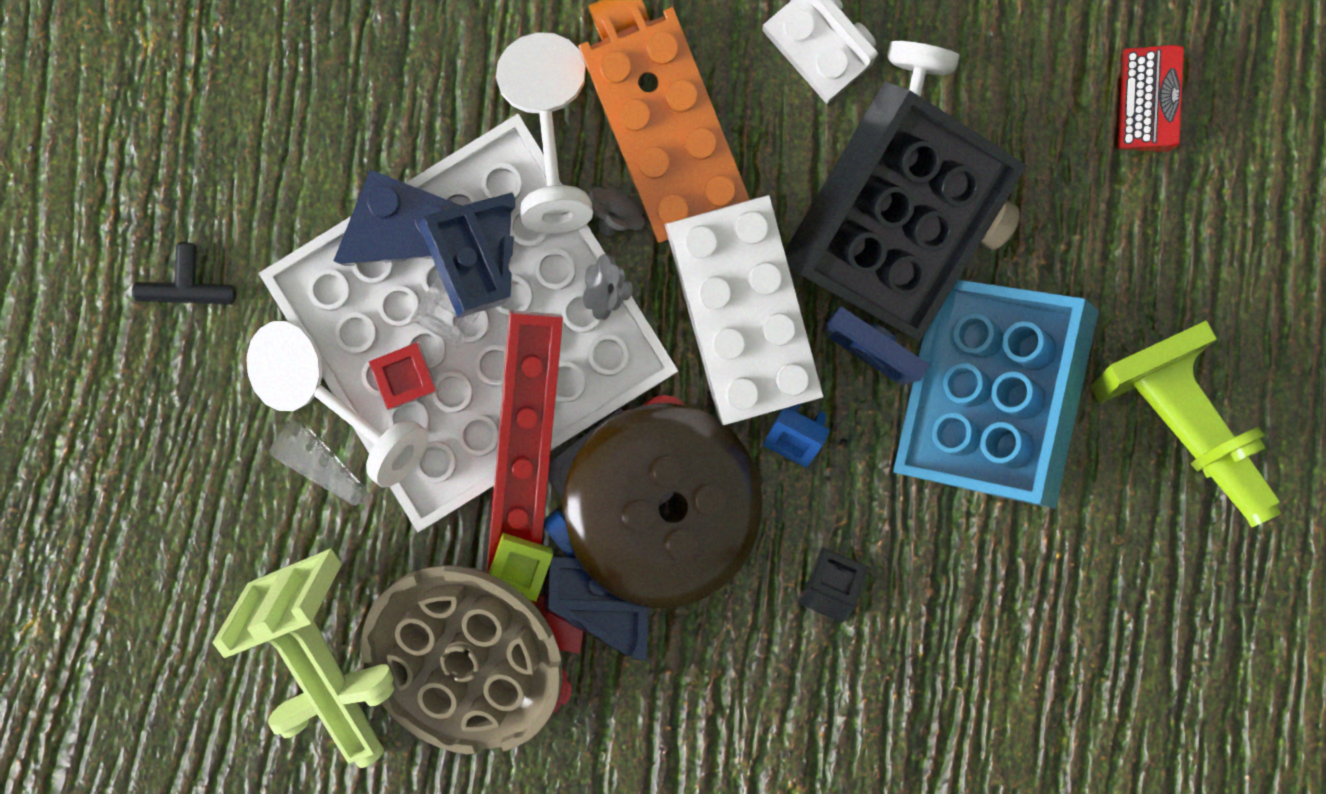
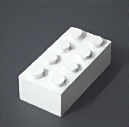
[664,195,823,425]

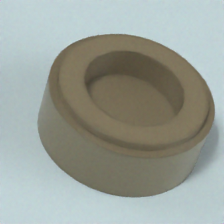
[980,200,1020,250]

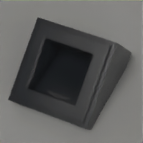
[799,547,868,622]

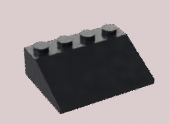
[784,81,1028,342]

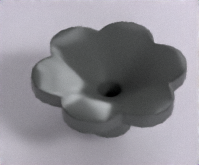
[588,187,646,236]
[583,254,633,320]

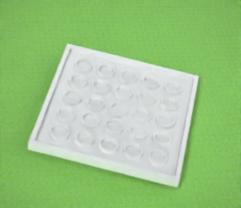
[259,114,678,533]

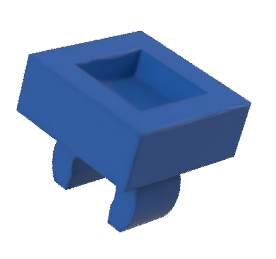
[762,403,830,468]

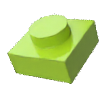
[489,533,553,602]

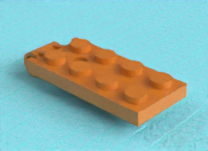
[579,0,750,244]

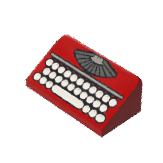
[1118,45,1184,152]

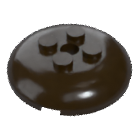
[563,403,762,608]

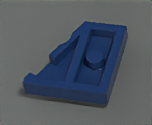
[333,170,462,266]
[418,192,515,318]
[544,557,648,660]

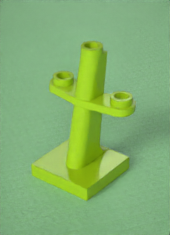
[1090,320,1281,528]

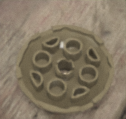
[361,566,562,755]

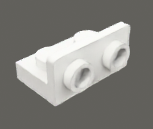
[762,0,878,104]

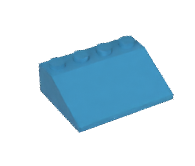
[893,280,1099,509]

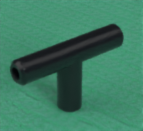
[132,242,237,305]

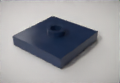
[821,307,930,386]

